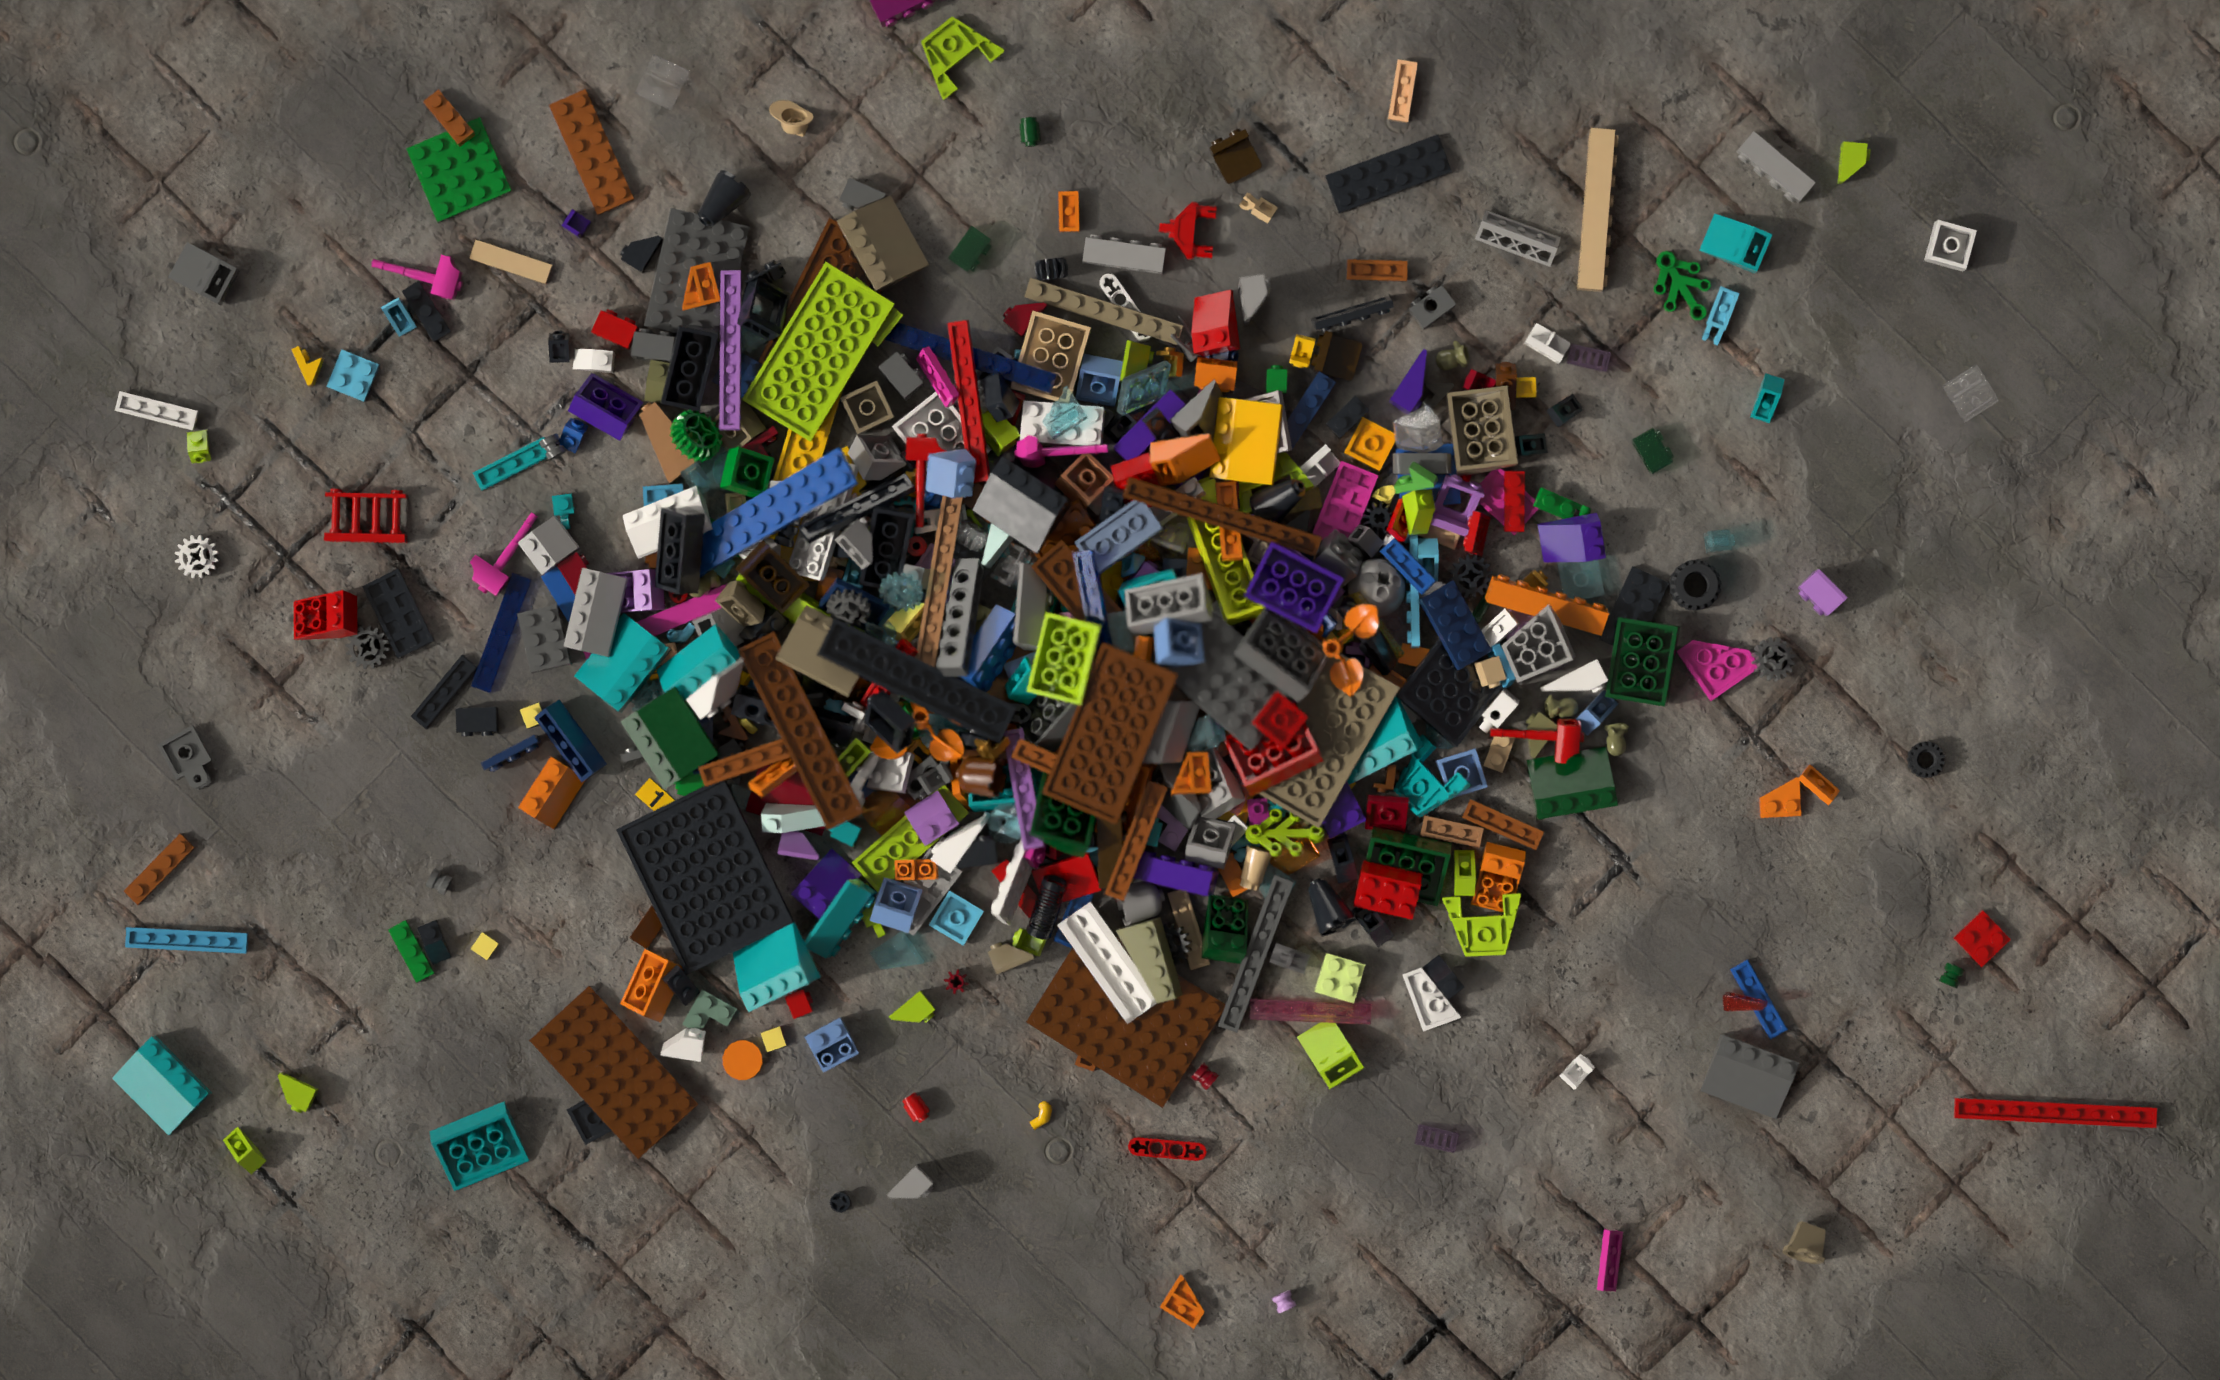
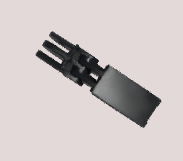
[1337,597,1398,675]

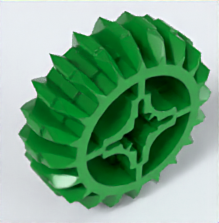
[669,410,723,462]

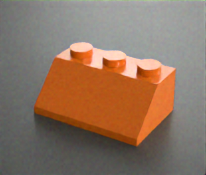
[518,757,586,829]
[620,949,684,1023]

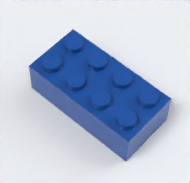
[956,605,1017,692]

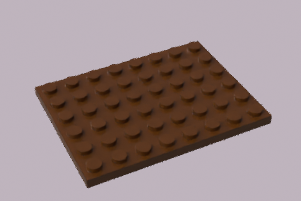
[1026,935,1226,1108]

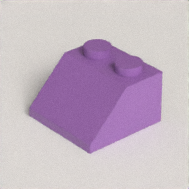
[1797,569,1848,616]
[904,790,959,846]

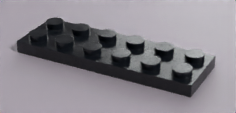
[1325,134,1452,214]

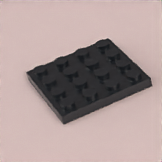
[1396,638,1503,747]

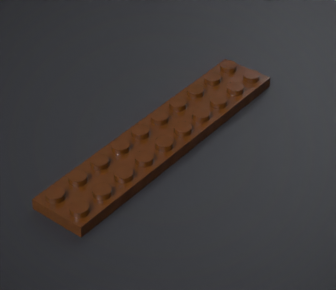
[1031,540,1189,701]
[738,632,864,831]

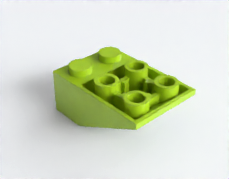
[1297,1016,1364,1089]

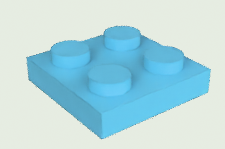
[327,349,380,402]
[929,890,984,946]

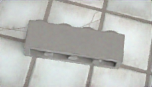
[1737,131,1816,203]
[1082,235,1166,274]

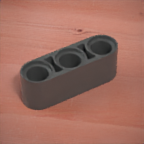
[1393,453,1451,475]

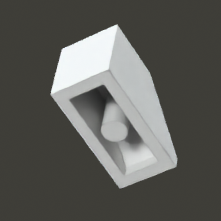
[573,349,615,373]
[661,1028,706,1062]

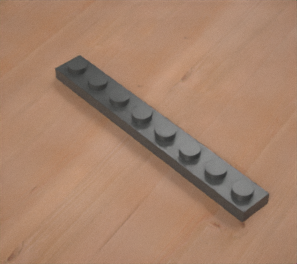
[1218,874,1294,1033]

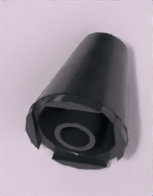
[698,170,751,226]
[1250,479,1305,523]
[1308,878,1356,937]

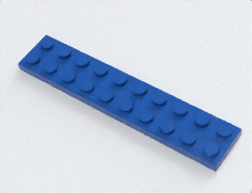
[700,448,859,577]

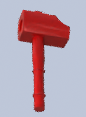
[906,434,947,528]
[1490,719,1584,764]

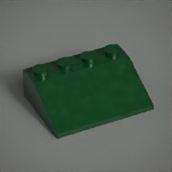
[1605,617,1680,707]
[621,686,719,790]
[1526,747,1618,820]
[1029,771,1095,858]
[1365,826,1452,906]

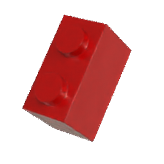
[591,309,639,350]

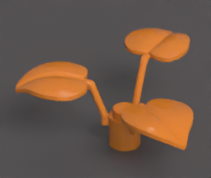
[1307,604,1379,696]
[870,702,964,761]

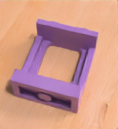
[1431,474,1484,536]

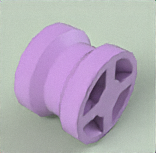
[1272,1290,1296,1313]

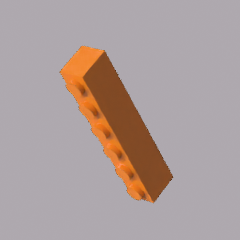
[1485,574,1609,636]

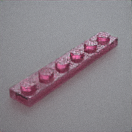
[1250,999,1371,1024]

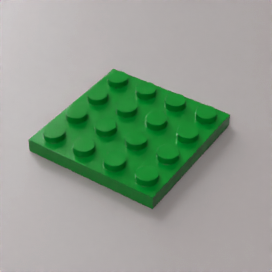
[406,117,512,223]

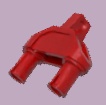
[1159,201,1217,260]

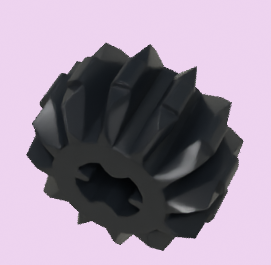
[1034,258,1068,281]
[1362,502,1394,536]

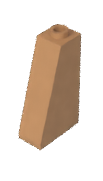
[639,402,700,484]

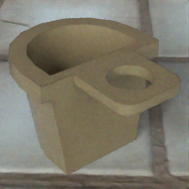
[1782,1221,1826,1264]

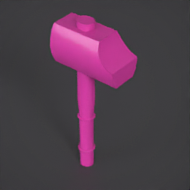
[371,255,463,301]
[1015,435,1108,468]
[470,513,537,597]

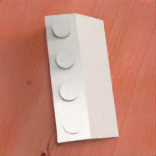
[623,486,712,559]

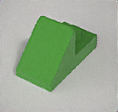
[1394,462,1438,494]

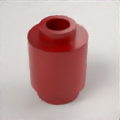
[907,536,927,557]
[902,1092,930,1123]

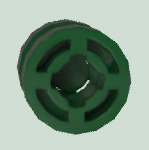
[1939,963,1965,989]

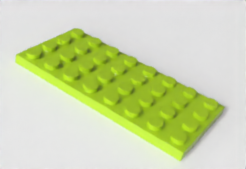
[742,262,895,442]

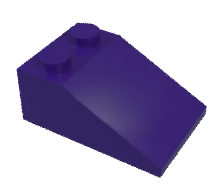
[1389,349,1427,415]
[1537,513,1606,562]
[791,848,862,919]

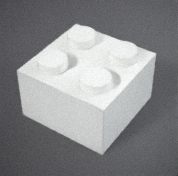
[1924,220,1977,272]

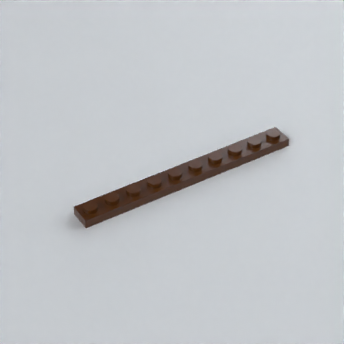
[1123,477,1322,557]

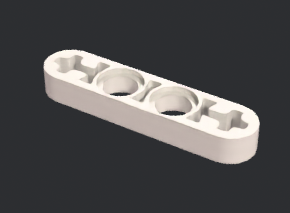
[1100,274,1151,342]

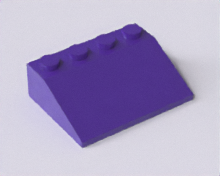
[1244,542,1343,633]

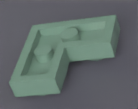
[682,989,737,1031]

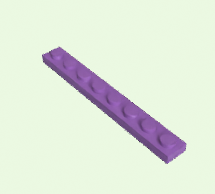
[719,270,742,431]

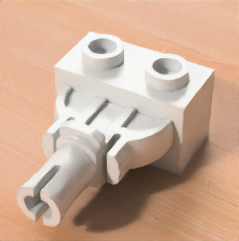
[851,752,880,807]

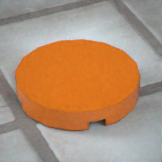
[722,1040,763,1080]

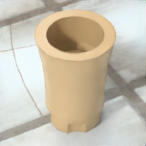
[1240,845,1272,891]

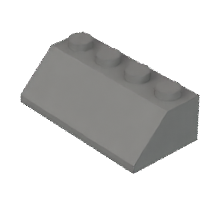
[1238,274,1270,325]
[1014,563,1054,651]
[564,568,628,657]
[1125,574,1213,636]

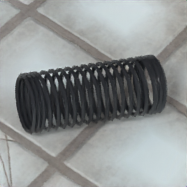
[1026,875,1068,940]

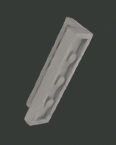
[1475,210,1561,267]

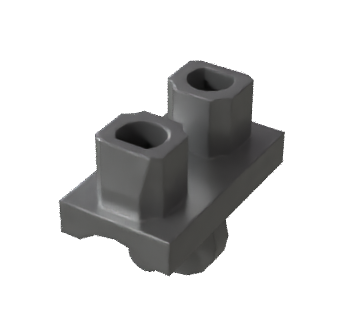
[1270,943,1310,974]

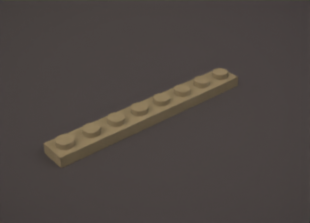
[1025,278,1184,345]

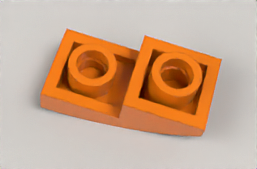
[895,859,938,880]

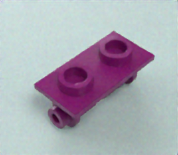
[1247,798,1270,834]

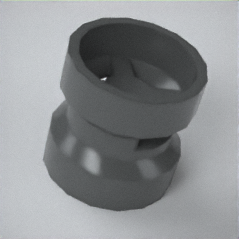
[539,433,566,460]
[426,869,453,895]

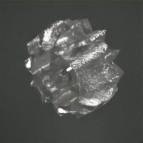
[957,520,988,551]

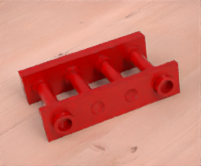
[324,489,408,543]

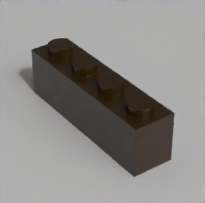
[1097,810,1128,888]

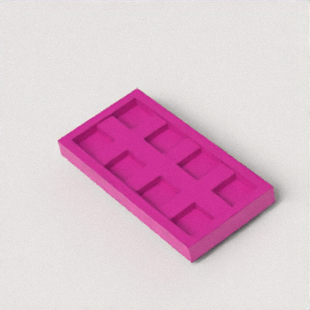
[1312,461,1379,540]

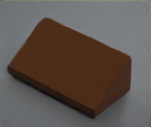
[629,905,662,949]

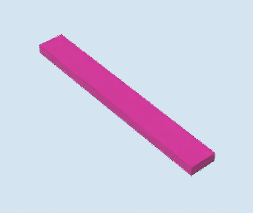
[583,583,728,660]

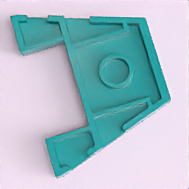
[1393,734,1472,817]

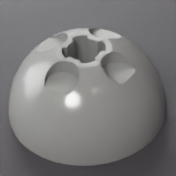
[1347,558,1406,616]

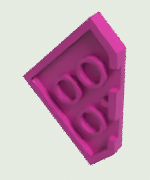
[1676,640,1757,701]

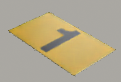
[635,778,675,811]

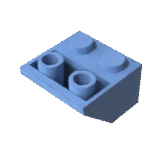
[805,1017,859,1072]

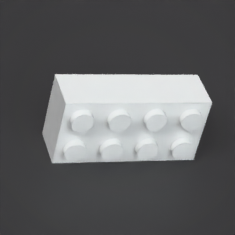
[1020,401,1105,447]

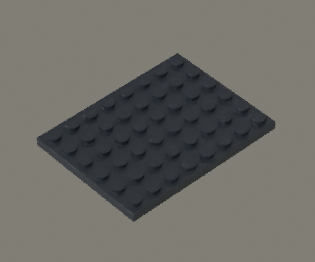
[616,780,794,975]

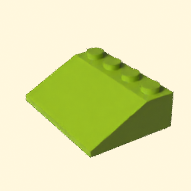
[1027,613,1101,705]

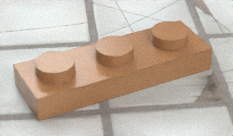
[1420,815,1484,848]

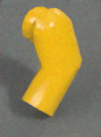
[1030,1101,1052,1130]

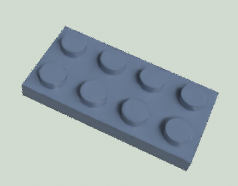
[1074,500,1164,576]

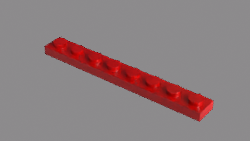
[947,320,990,483]

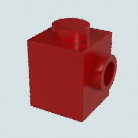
[785,988,813,1019]

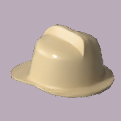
[769,100,813,137]

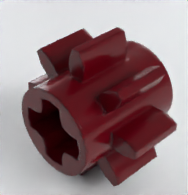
[944,969,969,994]

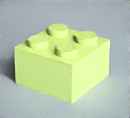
[1314,953,1365,1003]

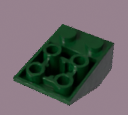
[1201,894,1248,964]

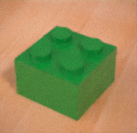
[720,447,774,498]

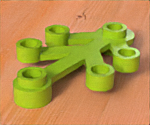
[1245,809,1325,857]

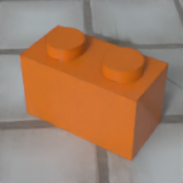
[1194,357,1237,392]

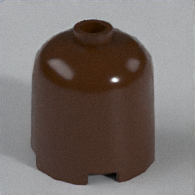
[956,755,1007,798]

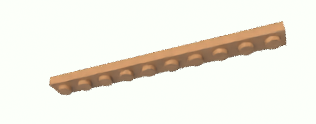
[916,496,963,667]

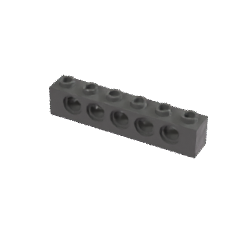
[937,558,985,676]

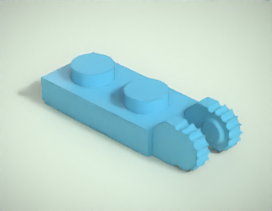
[1702,286,1740,346]

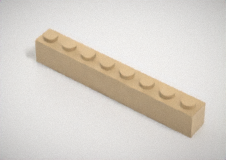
[1577,128,1618,292]

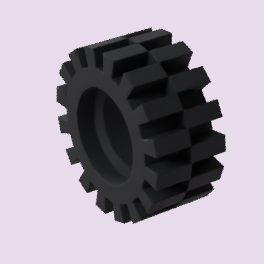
[1907,742,1945,778]

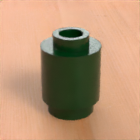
[1019,117,1041,147]

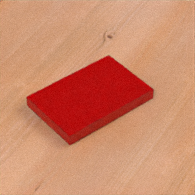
[1031,852,1102,906]

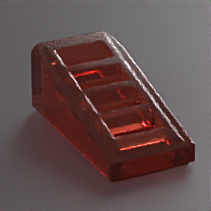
[1723,992,1768,1011]

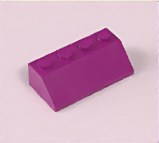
[870,0,943,28]

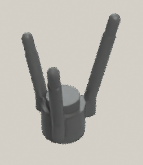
[1155,316,1198,362]

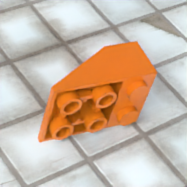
[1150,434,1220,486]
[1471,842,1526,912]

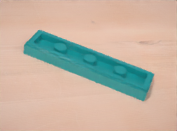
[473,437,547,491]

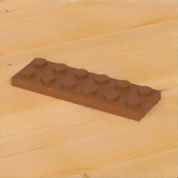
[549,89,634,215]

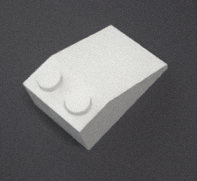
[686,658,744,719]
[1540,660,1608,693]
[930,813,991,873]

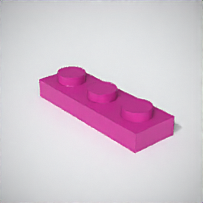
[916,346,959,408]
[1597,1230,1623,1292]

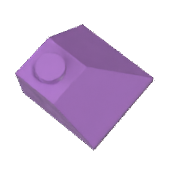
[778,830,820,860]

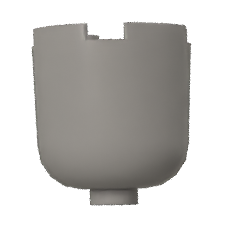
[1116,881,1165,926]

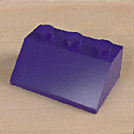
[568,373,644,441]

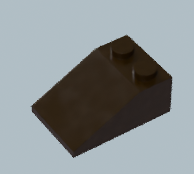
[735,540,810,614]

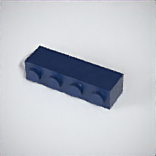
[1287,371,1336,451]
[534,699,607,782]

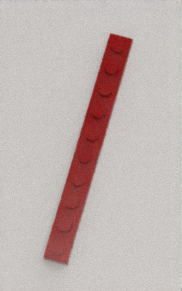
[1954,1098,2157,1128]

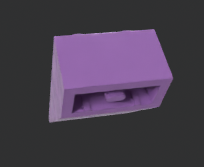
[607,569,665,613]

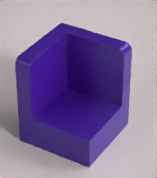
[561,209,591,239]

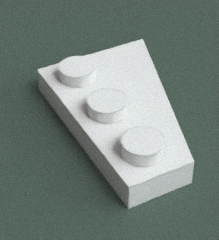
[1402,968,1461,1032]

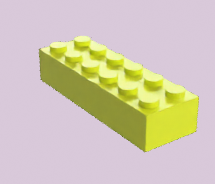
[1187,501,1265,626]

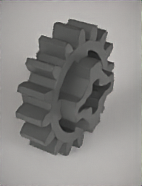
[827,589,871,627]
[345,626,390,669]
[1751,637,1795,682]

